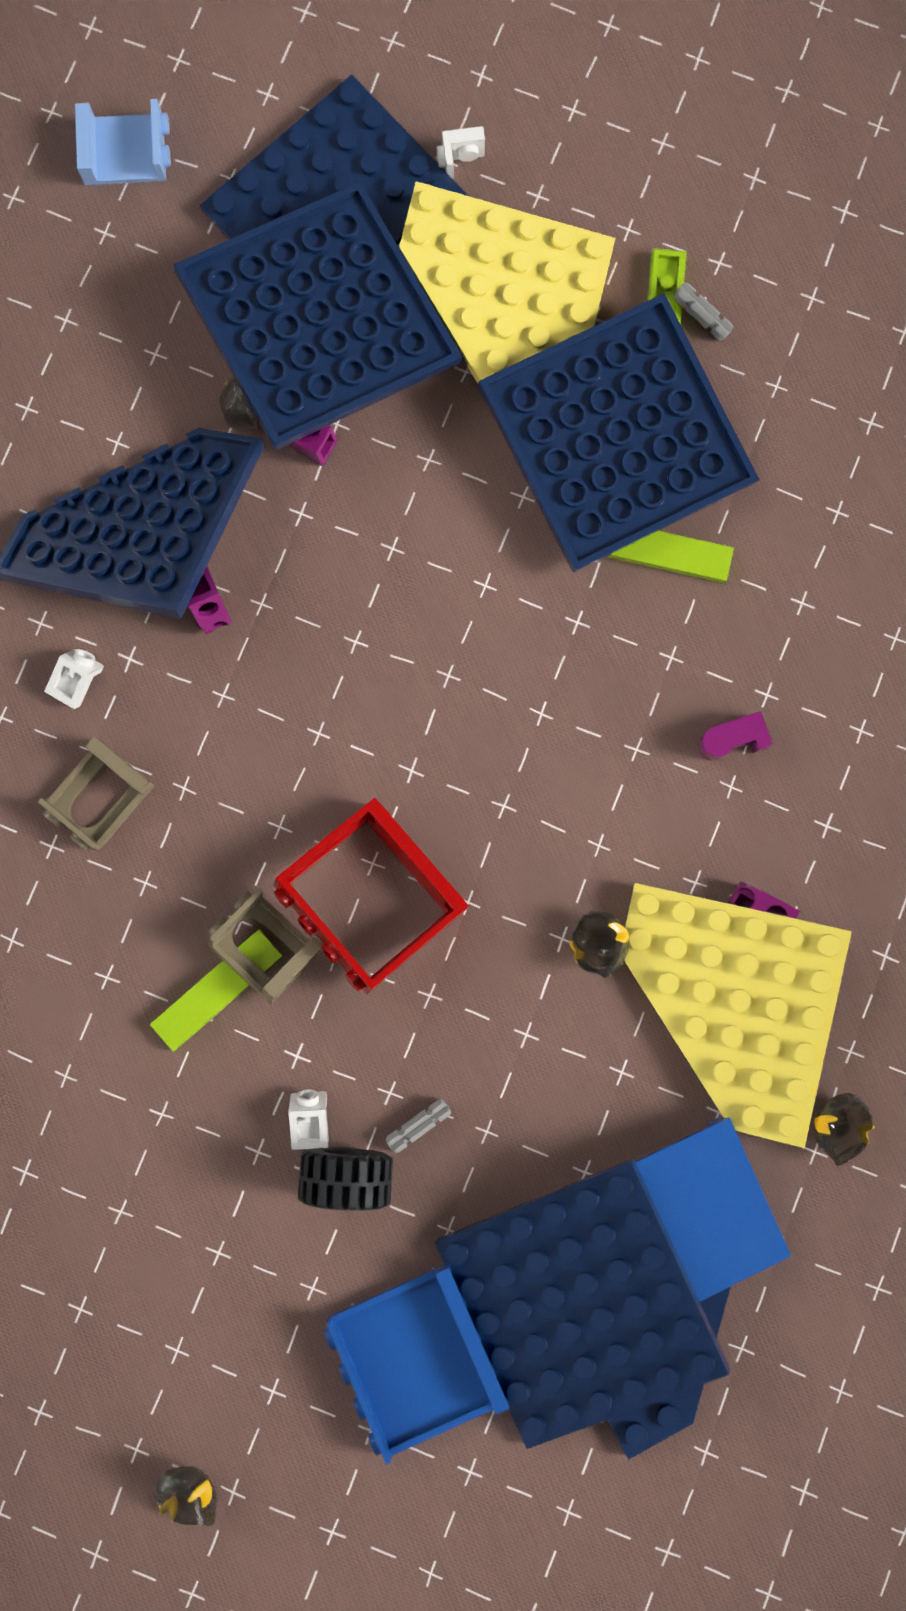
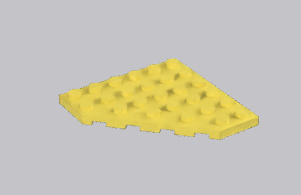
[399,181,615,384]
[620,883,852,1148]

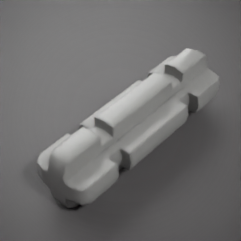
[673,282,733,341]
[385,1098,451,1153]

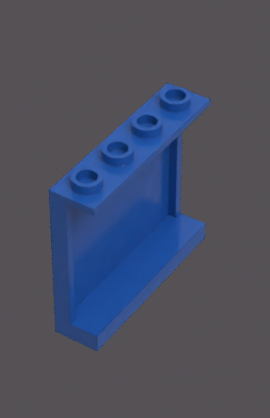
[635,1117,791,1302]
[324,1264,509,1465]

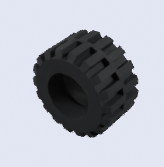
[298,1148,393,1211]

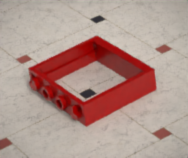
[273,797,469,995]

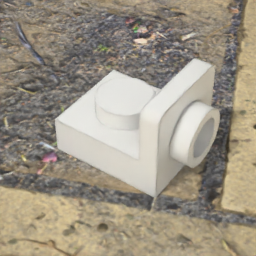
[436,126,485,179]
[44,649,104,709]
[289,1089,329,1150]

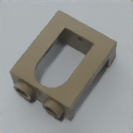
[38,736,155,851]
[208,888,322,1005]

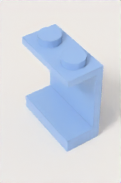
[75,99,171,185]

